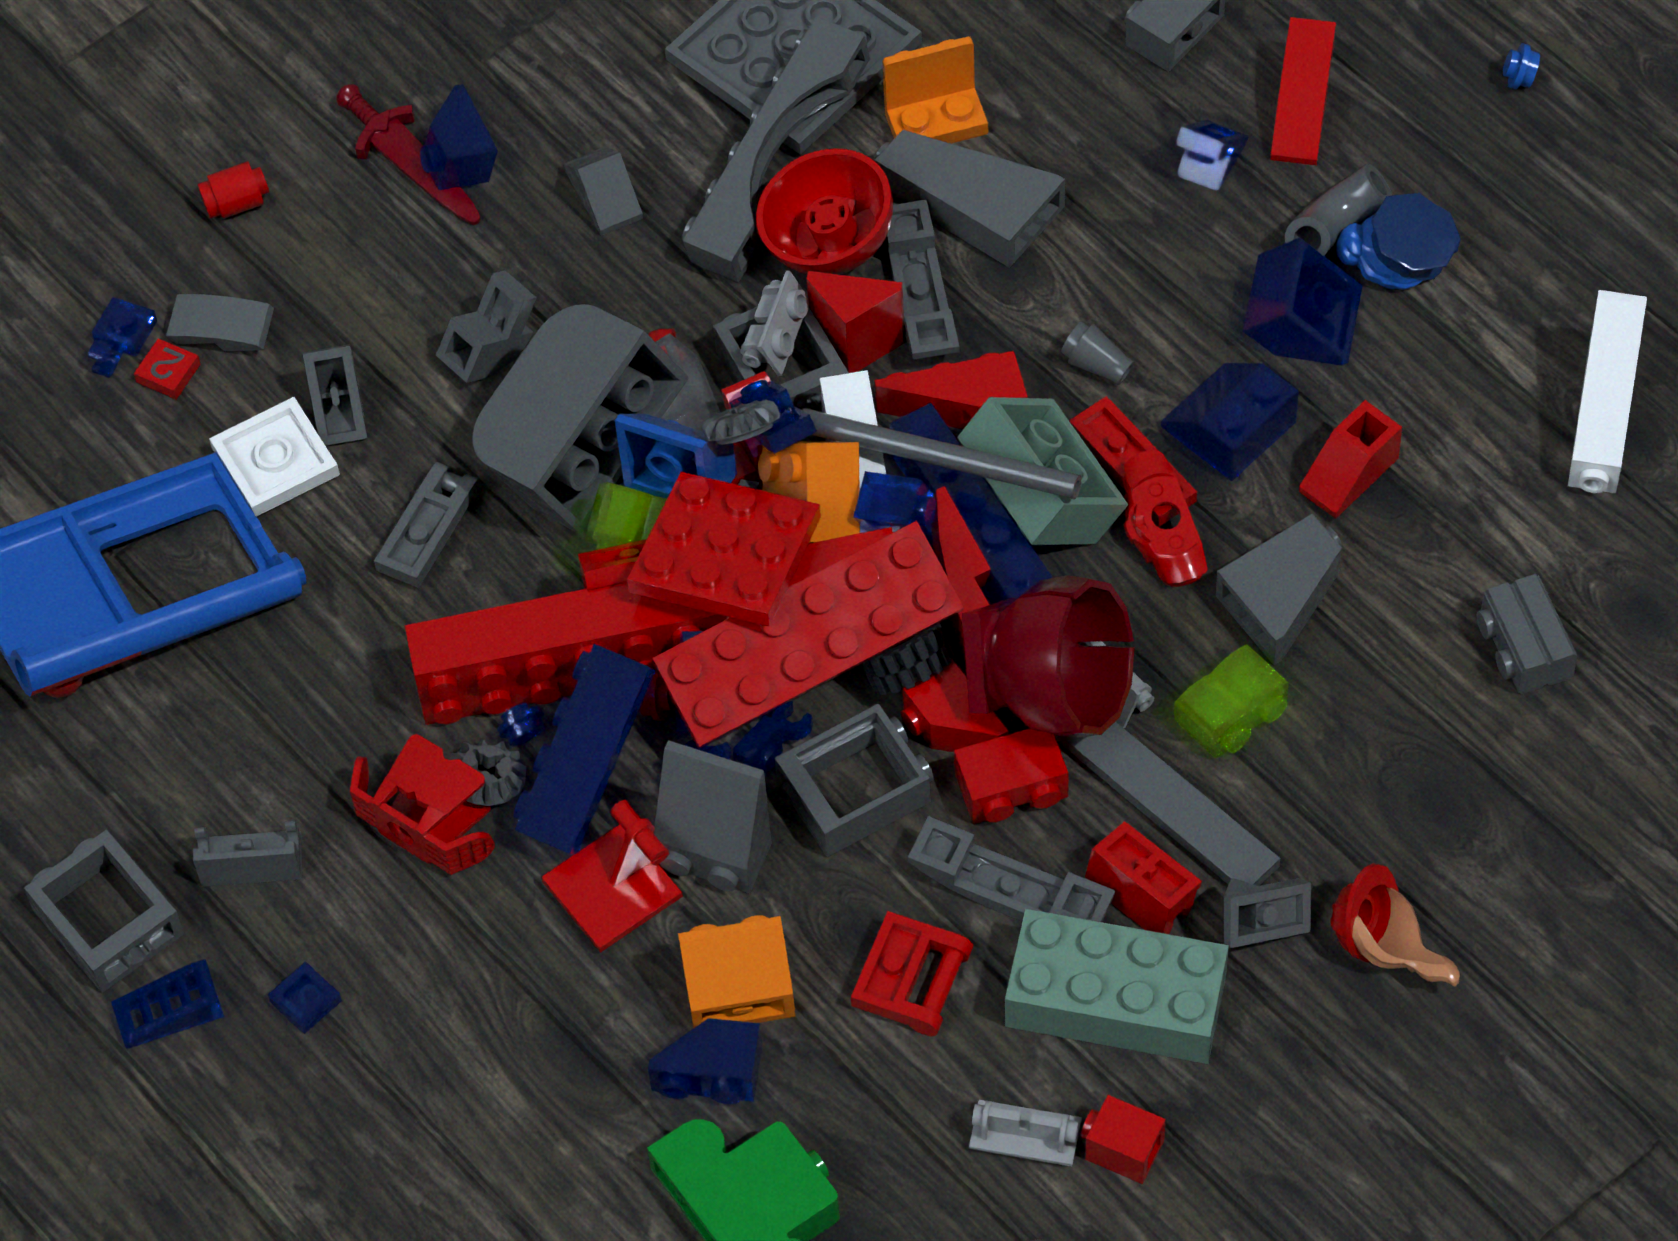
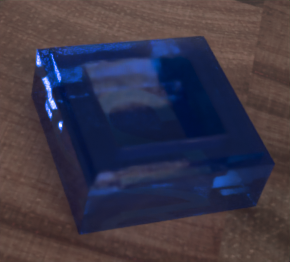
[268,962,342,1034]

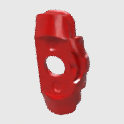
[1123,450,1208,587]

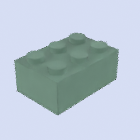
[957,397,1128,545]

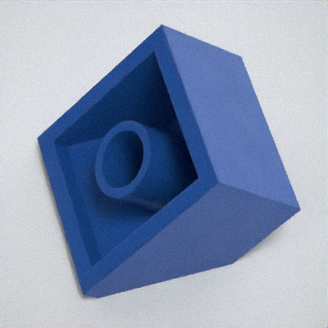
[615,414,737,500]

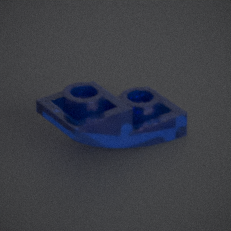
[729,380,817,454]

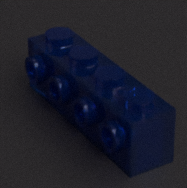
[513,644,656,854]

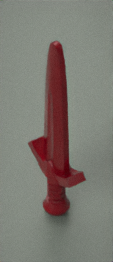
[336,84,480,225]

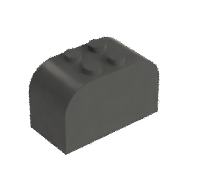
[473,304,689,534]

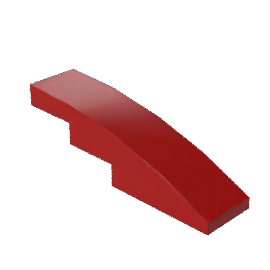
[930,486,991,663]

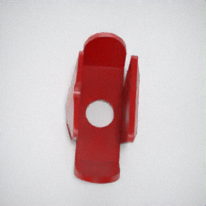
[350,734,495,875]

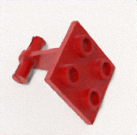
[541,800,683,953]

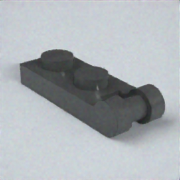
[374,462,482,588]

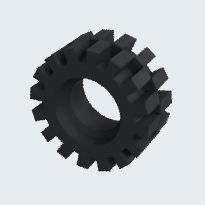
[861,623,954,695]

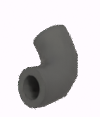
[1285,163,1392,262]

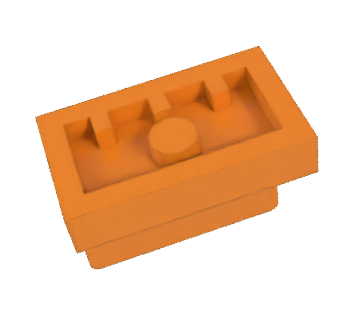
[882,36,988,143]

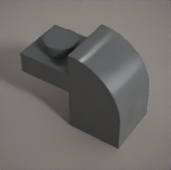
[436,270,537,383]

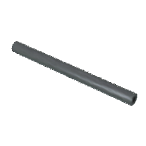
[798,408,1082,499]

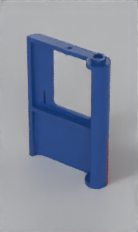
[0,452,306,697]

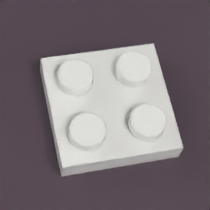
[209,397,340,517]

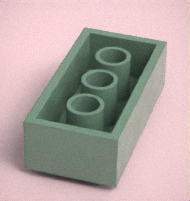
[1005,909,1229,1064]

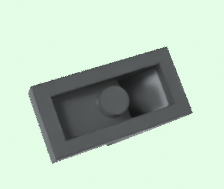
[1224,878,1311,948]

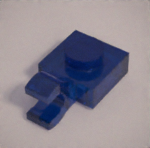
[88,297,157,378]
[733,701,813,773]

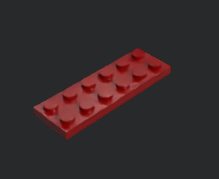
[652,521,964,749]

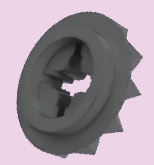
[702,400,780,445]
[449,738,526,806]

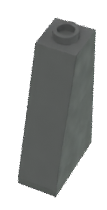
[874,130,1065,268]

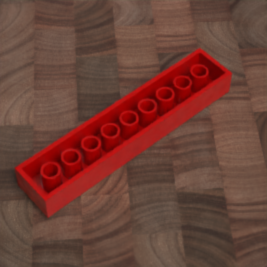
[405,527,893,725]

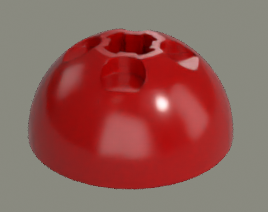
[756,148,893,275]

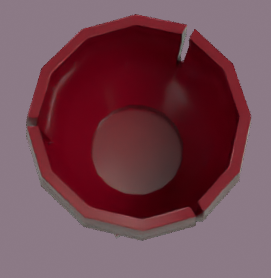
[962,575,1135,738]

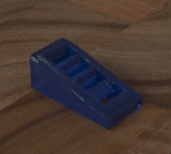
[111,959,224,1049]

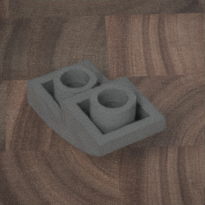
[166,294,274,352]

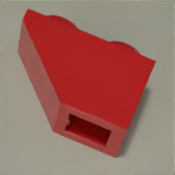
[1299,400,1402,519]

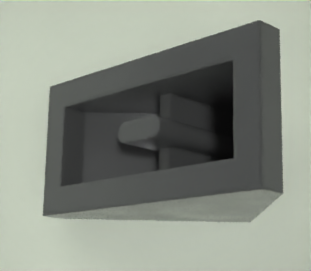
[563,147,643,236]
[303,344,367,446]

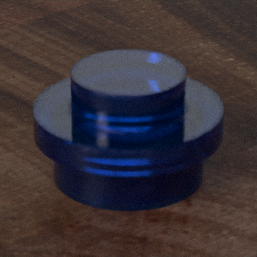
[497,703,545,747]

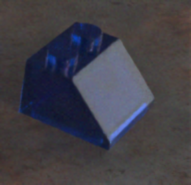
[1243,237,1363,365]
[1161,363,1299,481]

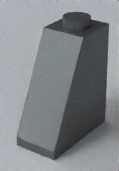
[1216,513,1343,665]

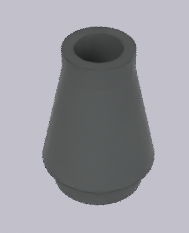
[1061,321,1135,385]

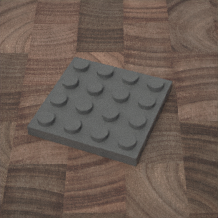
[665,0,922,155]

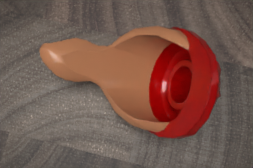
[1330,863,1460,986]

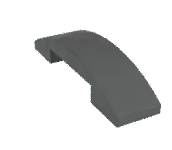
[885,200,960,359]
[907,816,1115,922]

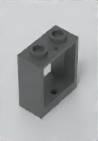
[713,306,849,425]
[775,703,934,857]
[24,829,184,993]

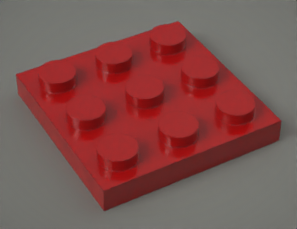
[627,472,821,626]

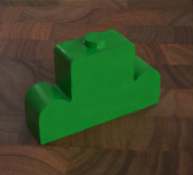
[647,1119,840,1241]

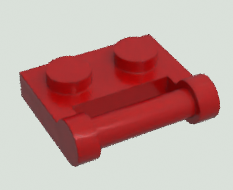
[851,911,974,1036]

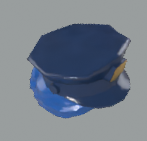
[1336,193,1461,290]

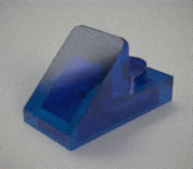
[1175,120,1249,190]

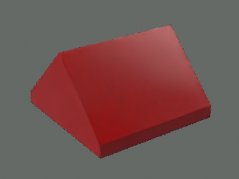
[806,271,905,373]

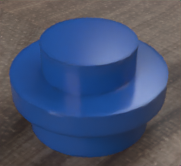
[1503,43,1540,89]

